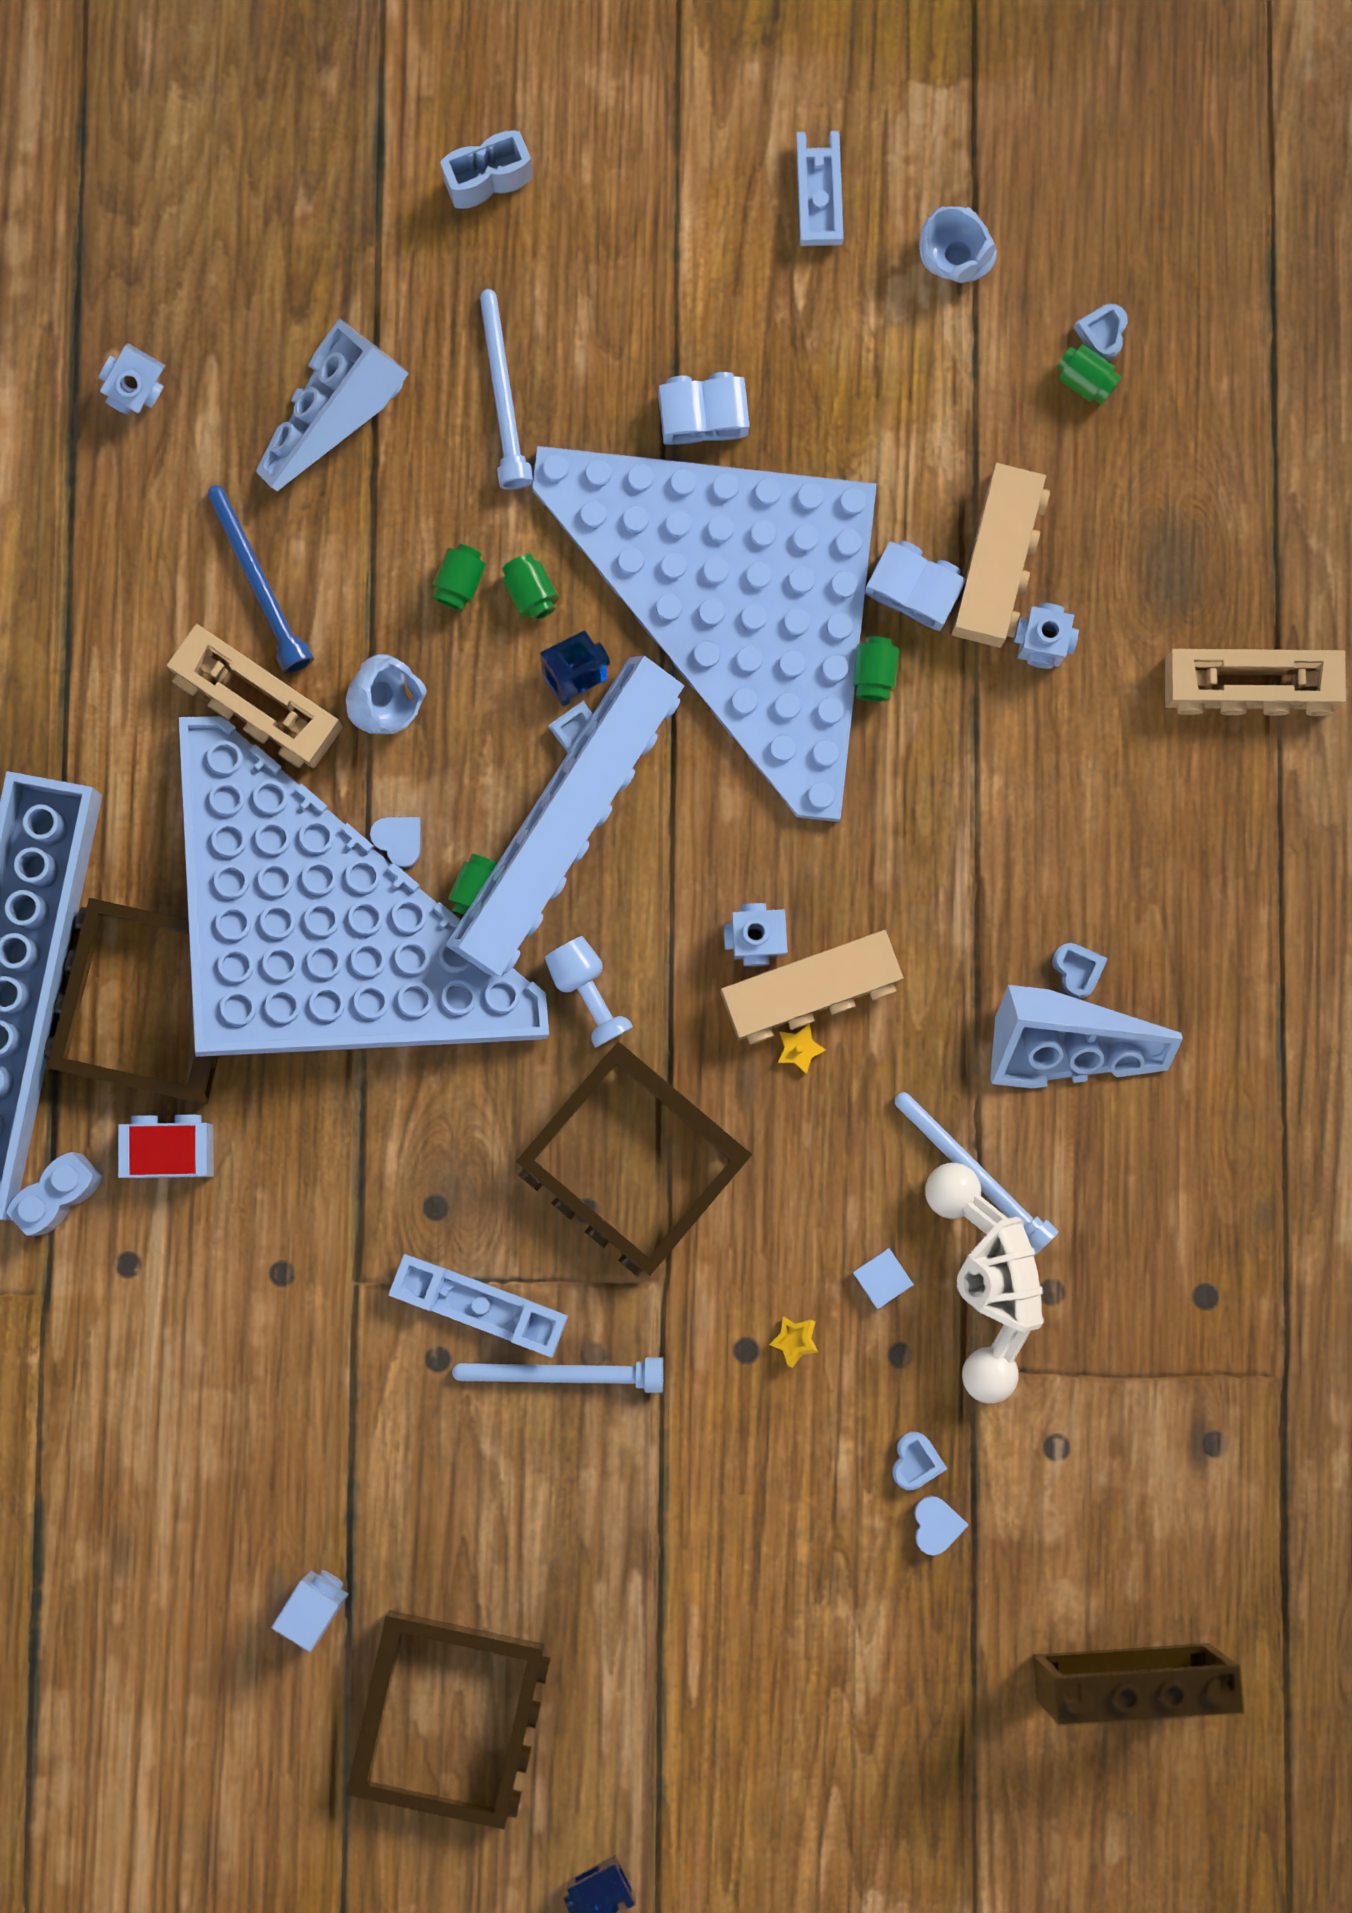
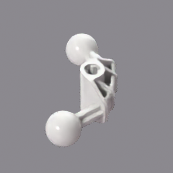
[925,1163,1044,1404]

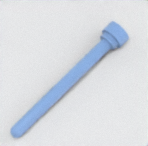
[480,289,533,490]
[895,1092,1059,1256]
[452,1357,663,1393]

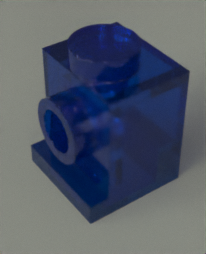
[540,630,610,707]
[563,1855,636,1913]

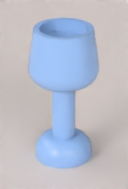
[545,936,633,1048]

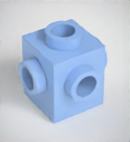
[98,343,166,415]
[1014,603,1079,669]
[724,903,788,967]

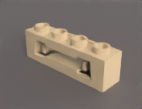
[166,623,343,769]
[1165,649,1346,716]

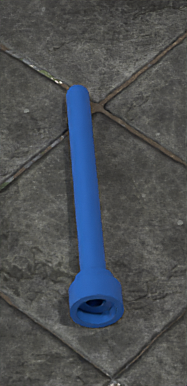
[208,485,314,674]

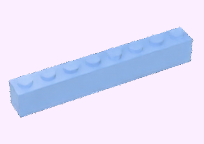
[446,656,684,976]

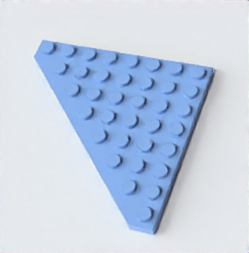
[533,446,876,822]
[179,716,549,1057]

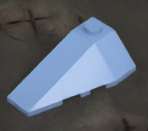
[256,318,409,491]
[990,985,1183,1088]

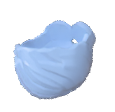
[919,206,997,283]
[346,654,427,734]

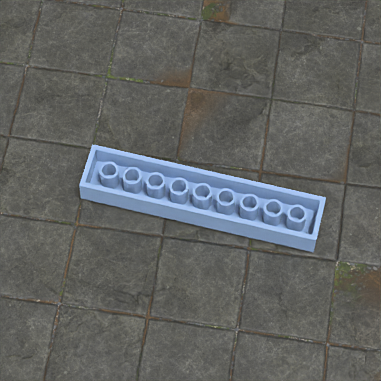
[0,771,102,1220]

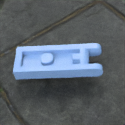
[796,131,843,246]

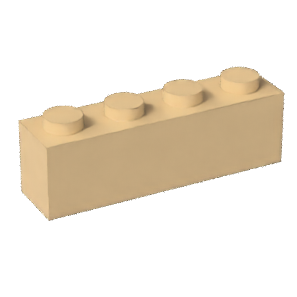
[951,463,1050,648]
[720,929,904,1045]

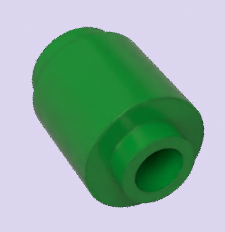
[1056,344,1122,405]
[432,544,487,611]
[502,554,559,621]
[853,636,900,702]
[447,853,497,916]

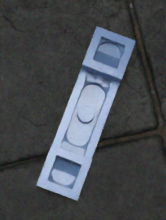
[389,1254,568,1358]

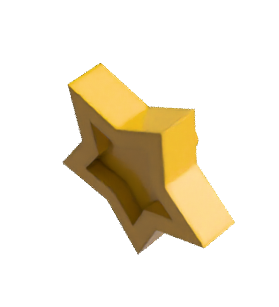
[778,1024,826,1074]
[769,1317,818,1368]

